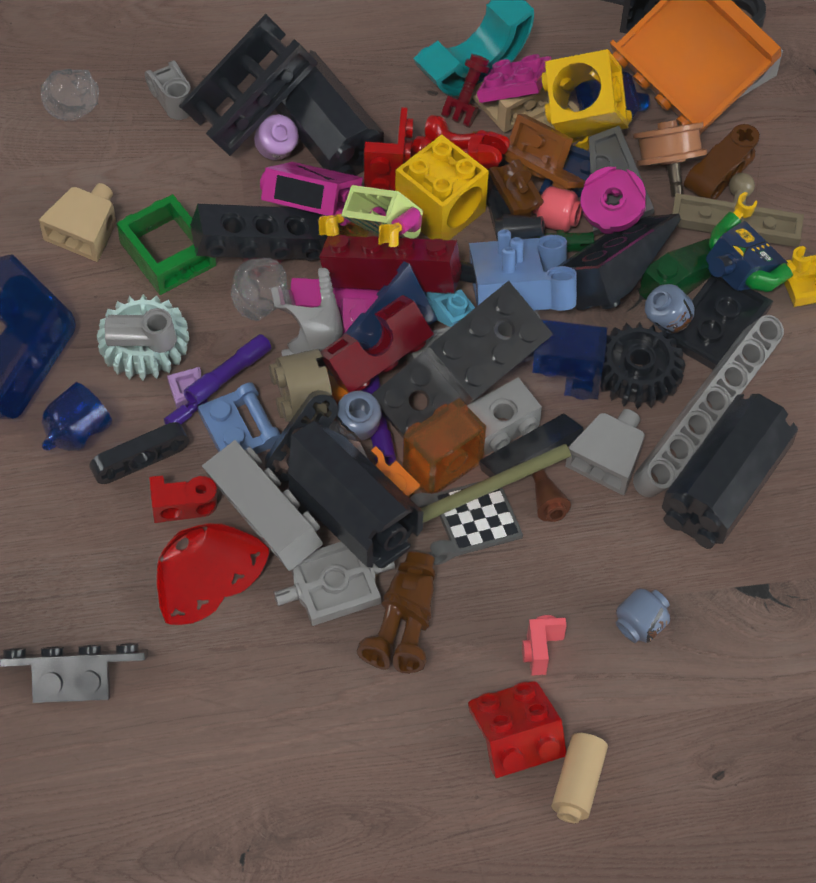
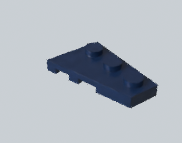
[343,262,438,349]

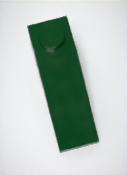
[639,238,712,299]

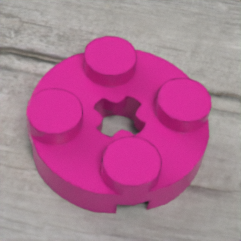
[580,167,646,234]

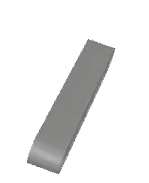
[633,315,784,498]

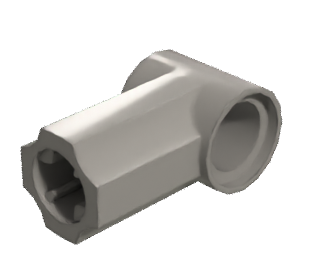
[104,308,177,353]

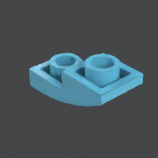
[424,289,475,327]

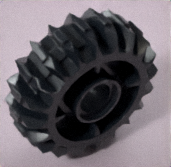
[592,322,685,410]

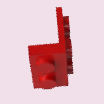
[364,107,414,191]
[468,681,567,778]

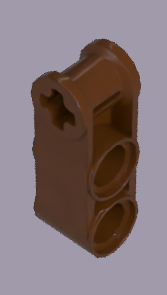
[684,124,760,200]

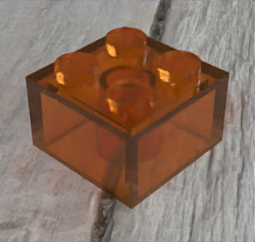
[403,398,486,494]

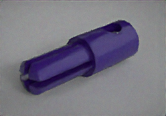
[164,399,208,425]

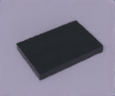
[667,275,773,370]

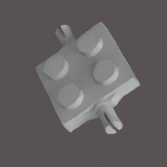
[273,542,395,626]

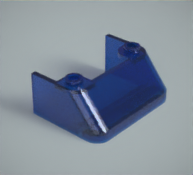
[0,254,76,420]

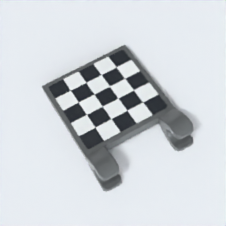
[411,481,523,565]

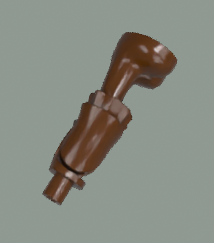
[357,551,436,674]

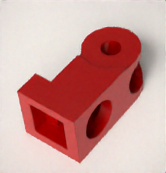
[149,475,218,523]

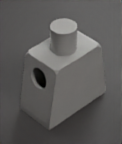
[565,409,645,496]

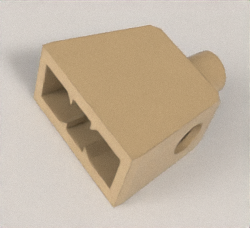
[39,183,116,262]

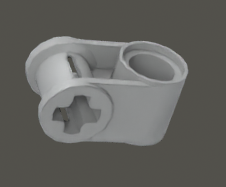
[145,60,191,120]

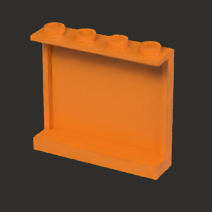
[610,0,781,135]

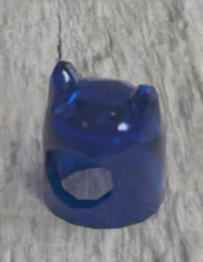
[42,382,112,451]

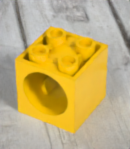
[542,49,629,138]
[395,134,489,240]

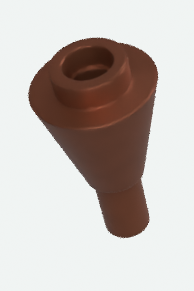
[531,469,571,522]

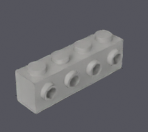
[202,440,323,571]

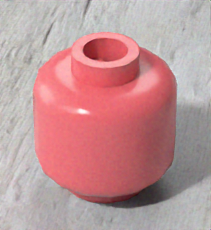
[533,186,582,232]

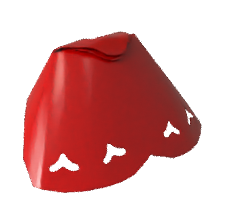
[156,523,269,625]

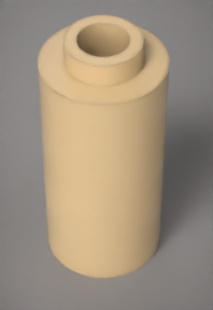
[551,733,608,823]

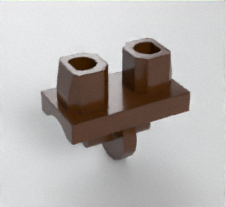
[489,159,544,216]

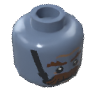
[645,284,695,334]
[335,391,381,441]
[615,588,670,643]

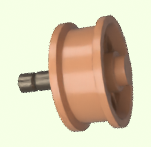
[633,120,708,196]

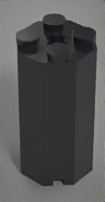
[275,50,384,176]
[662,394,798,549]

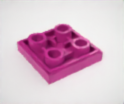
[477,54,552,103]

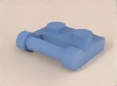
[198,383,281,454]

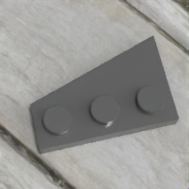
[589,126,654,236]

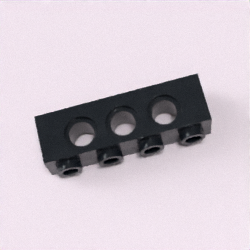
[190,203,328,261]

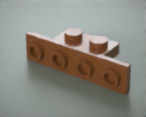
[473,114,585,191]

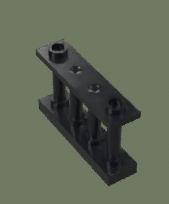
[179,13,318,156]

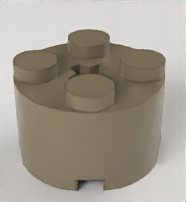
[269,349,332,422]

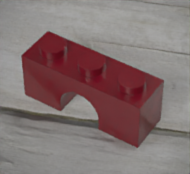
[320,295,434,393]

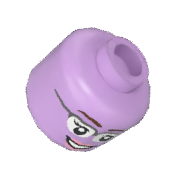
[254,114,299,160]

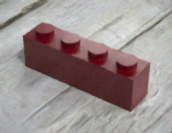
[319,235,462,293]

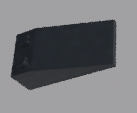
[557,213,681,310]

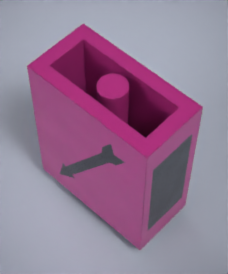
[260,162,363,216]

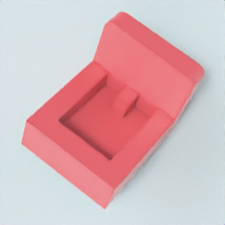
[522,615,567,676]

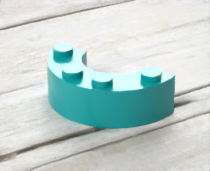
[413,0,534,96]

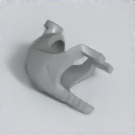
[271,268,343,361]

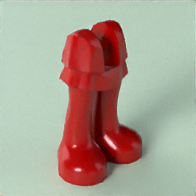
[412,115,510,169]

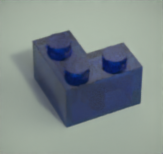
[532,320,608,400]

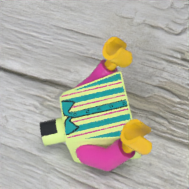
[318,185,423,247]

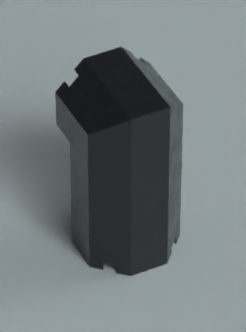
[288,421,424,568]

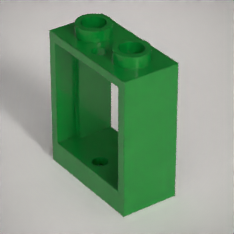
[116,194,216,295]

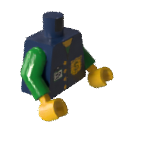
[706,192,813,292]

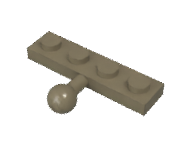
[672,172,804,247]

